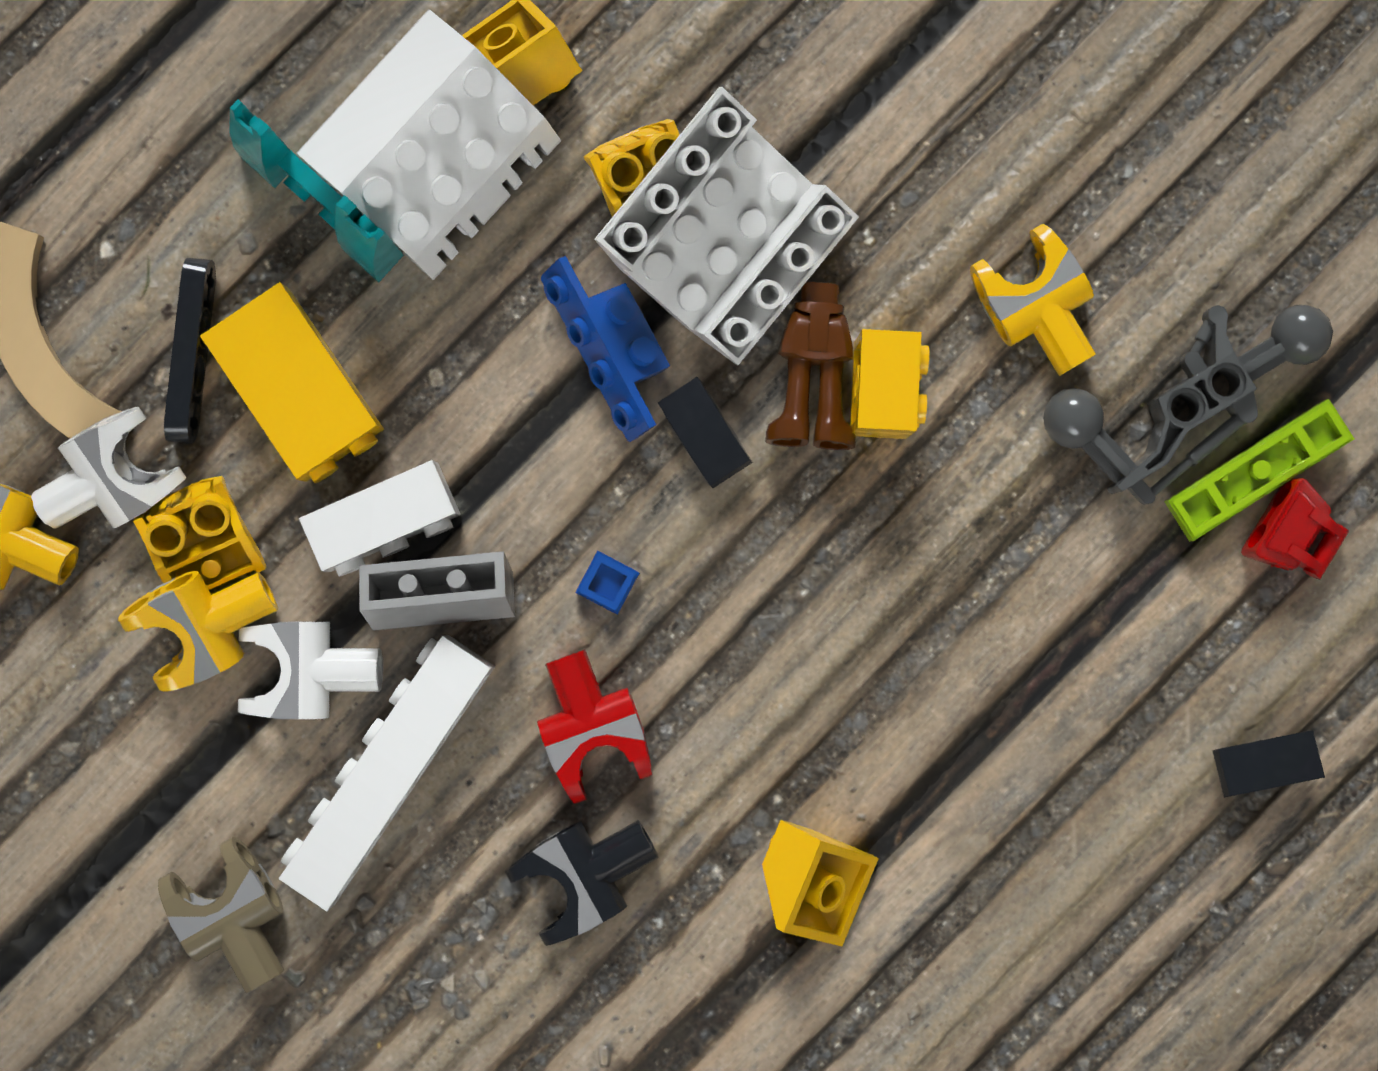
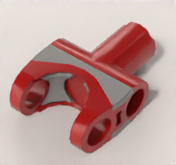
[537,649,653,804]

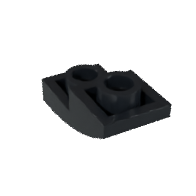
[658,377,753,488]
[1212,730,1325,798]

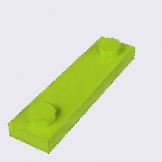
[1164,399,1355,542]

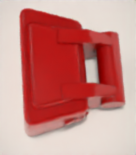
[1241,478,1349,580]

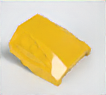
[583,119,680,217]
[133,476,266,590]

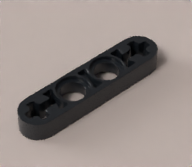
[164,258,216,444]

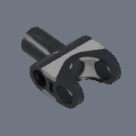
[504,820,659,946]

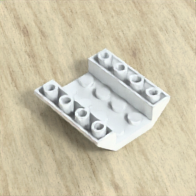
[594,87,859,365]

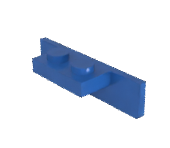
[541,256,670,442]

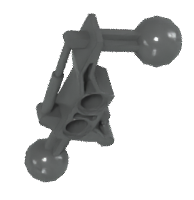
[1043,305,1333,505]

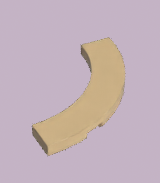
[0,222,122,438]

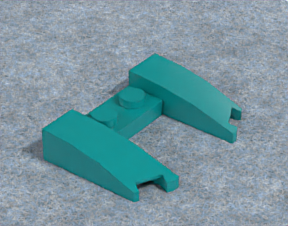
[229,99,404,283]

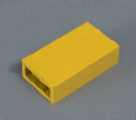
[200,282,384,483]

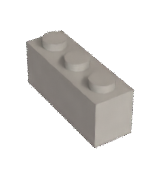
[359,551,515,631]

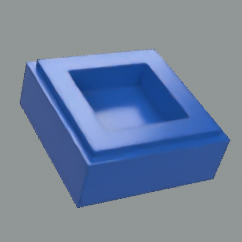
[575,550,640,615]

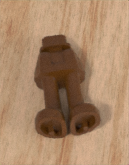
[765,282,856,450]

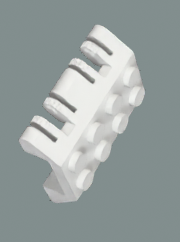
[297,10,561,280]

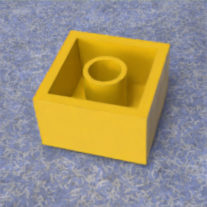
[850,329,929,439]

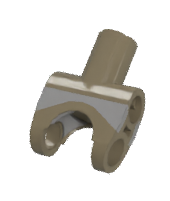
[158,837,284,993]

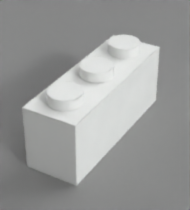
[299,460,461,577]

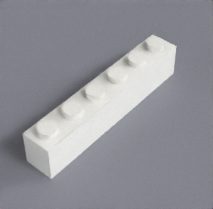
[279,635,495,912]

